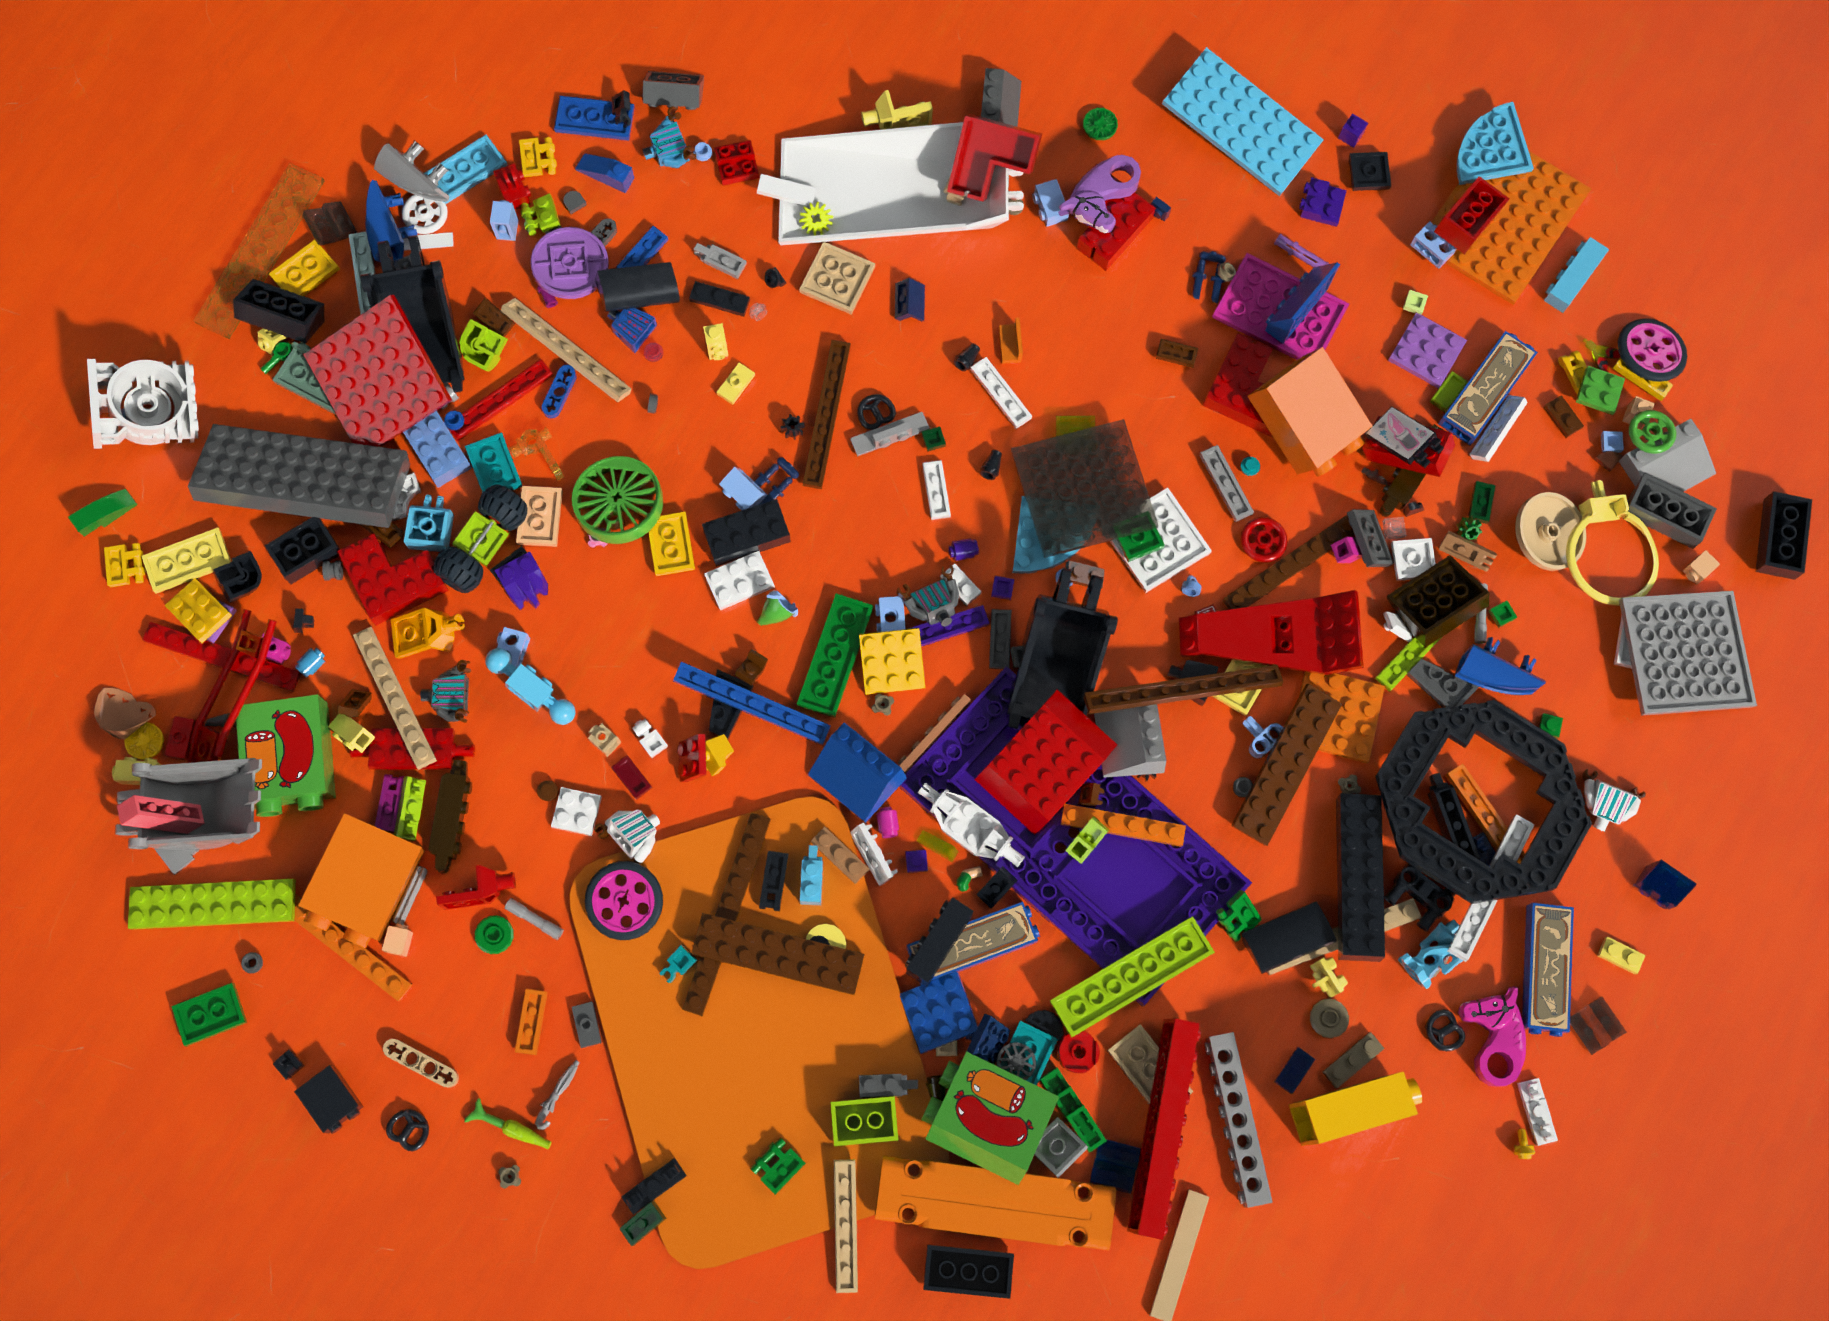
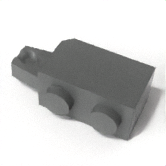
[859,1074,918,1098]

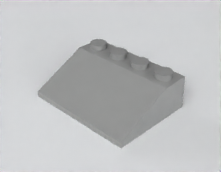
[1619,419,1716,492]
[1094,704,1167,777]

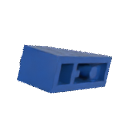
[575,153,634,194]

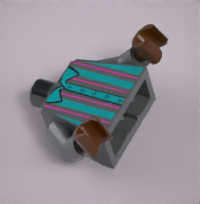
[897,565,959,626]
[420,660,471,723]

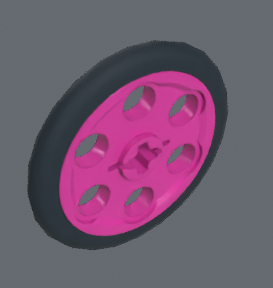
[1618,318,1688,382]
[585,861,663,940]

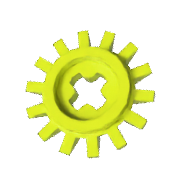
[799,202,833,236]

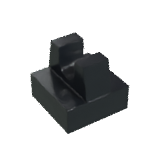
[293,608,315,633]
[273,1049,305,1080]

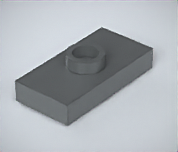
[572,1002,602,1048]

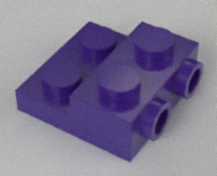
[1299,177,1347,227]

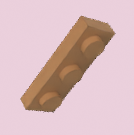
[811,827,869,884]

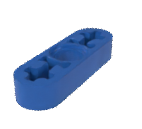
[542,365,577,418]

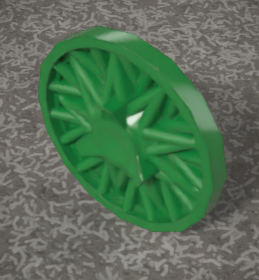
[1083,108,1118,141]
[475,915,514,954]

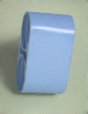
[1242,716,1283,758]

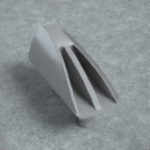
[374,140,449,202]

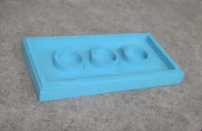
[424,135,508,204]

